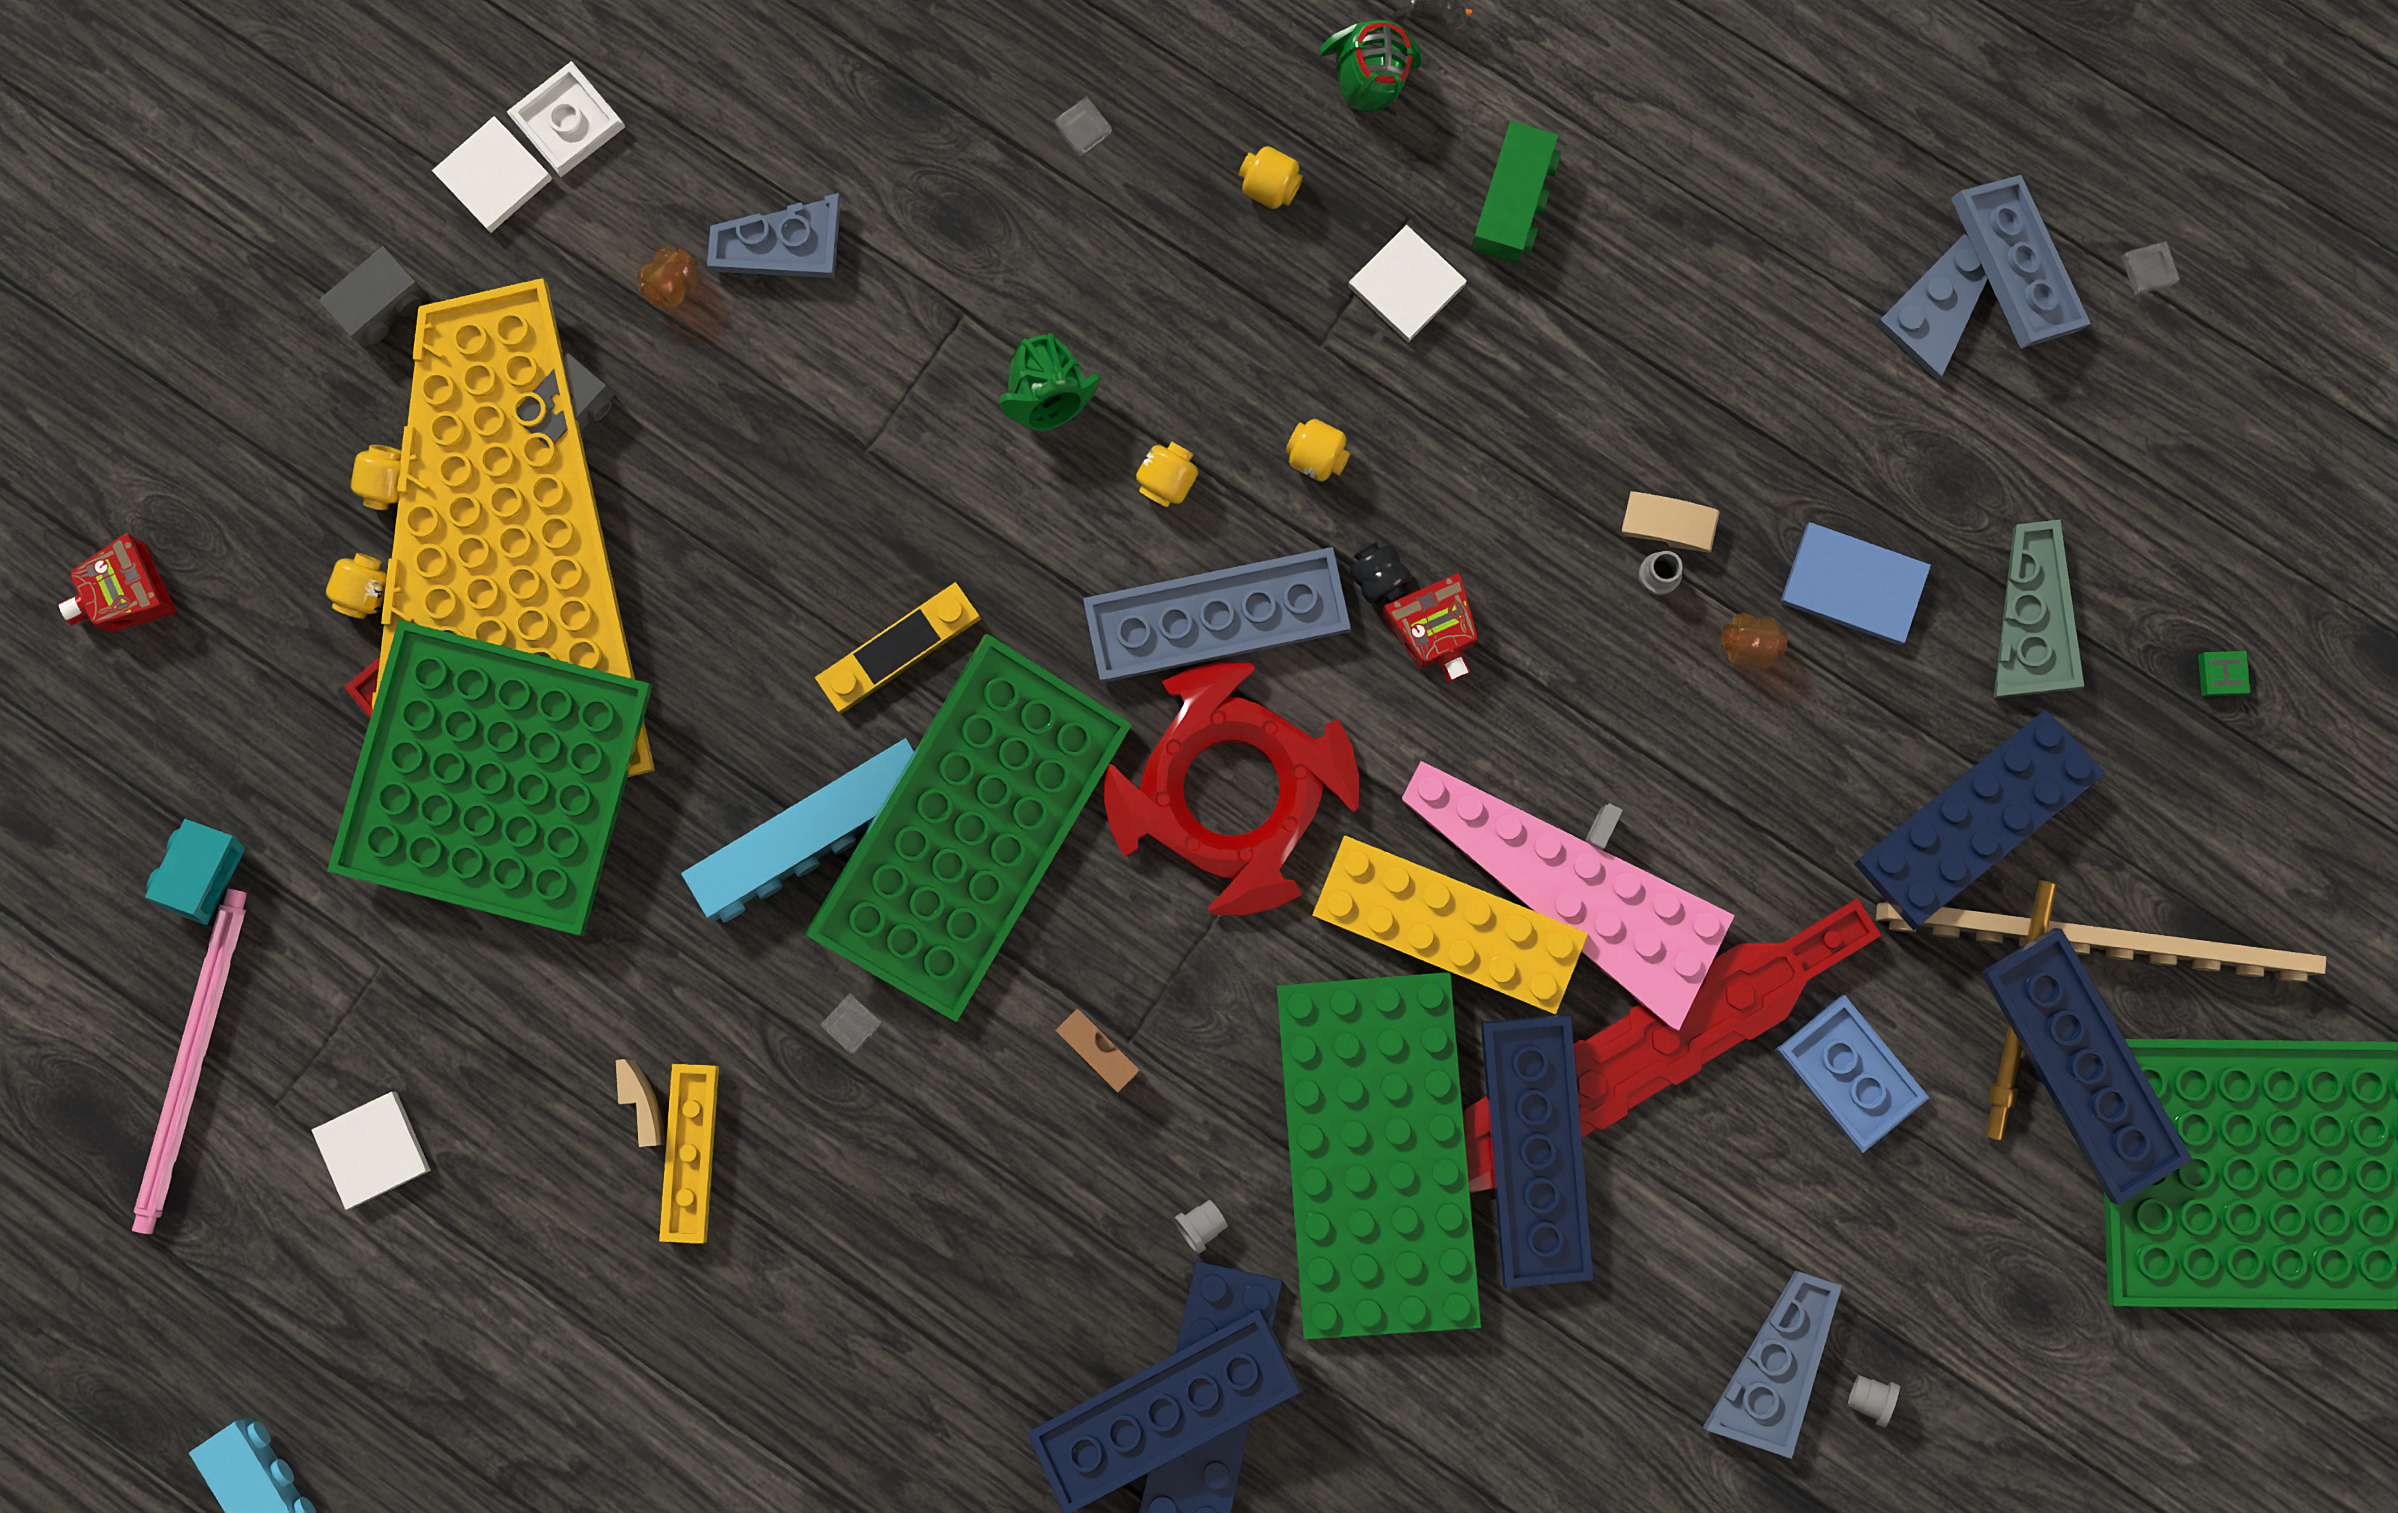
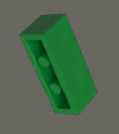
[1470,121,1562,264]

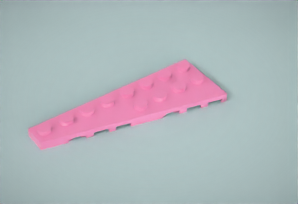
[1401,761,1735,1031]

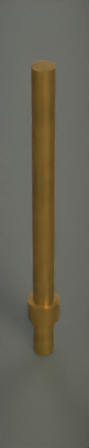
[1985,880,2057,1140]

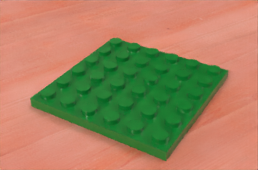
[327,620,653,936]

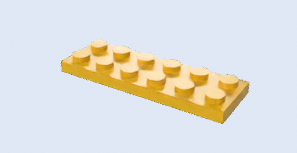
[1312,835,1588,1014]

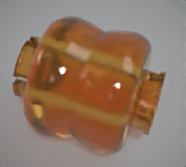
[637,247,699,308]
[1721,613,1787,668]

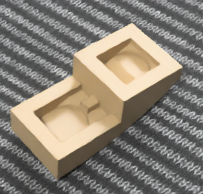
[1622,491,1720,553]
[616,1059,666,1147]

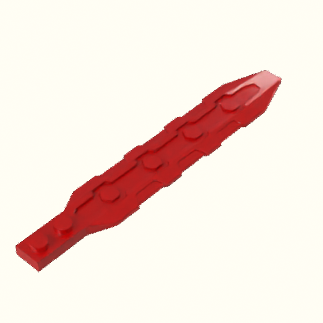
[1463,898,1882,1193]

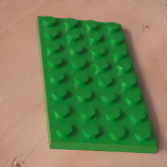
[805,634,1132,1022]
[1277,972,1481,1340]

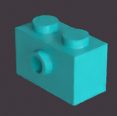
[145,819,246,926]

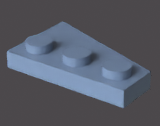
[707,193,841,278]

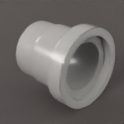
[1639,551,1683,595]
[1173,1200,1228,1255]
[1847,1375,1900,1428]

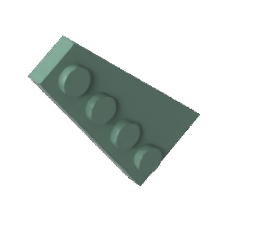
[1993,520,2084,699]

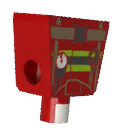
[59,533,177,632]
[1382,573,1477,683]

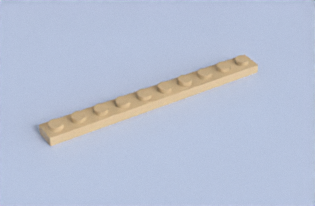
[1876,901,2326,982]

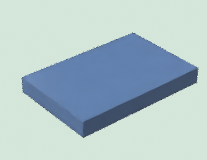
[1780,522,1931,646]
[1775,995,1929,1153]

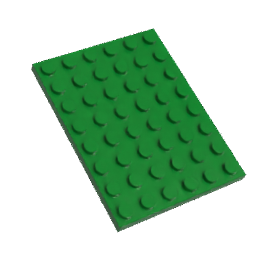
[2104,1039,2398,1309]

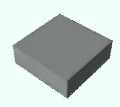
[1585,803,1623,850]

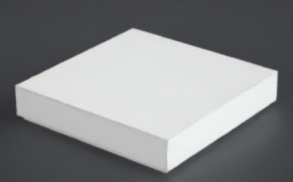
[507,61,625,177]
[432,116,552,233]
[1348,225,1467,342]
[312,1092,431,1210]

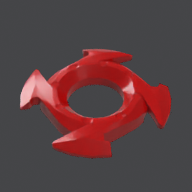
[1104,662,1359,916]

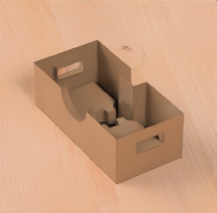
[1055,1009,1140,1093]

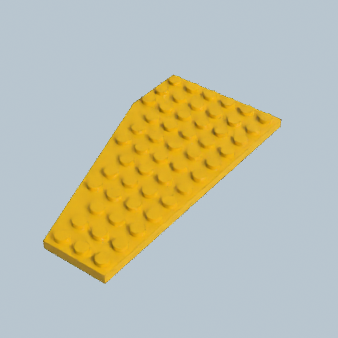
[372,278,655,777]

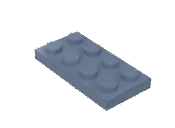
[1951,175,2091,349]

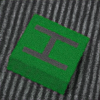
[2198,651,2250,697]

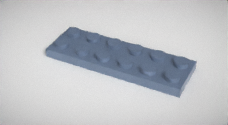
[1083,547,1351,683]

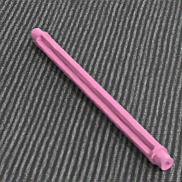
[132,888,247,1234]

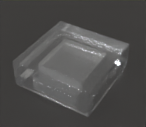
[1054,96,1112,157]
[2122,241,2180,295]
[820,993,883,1055]

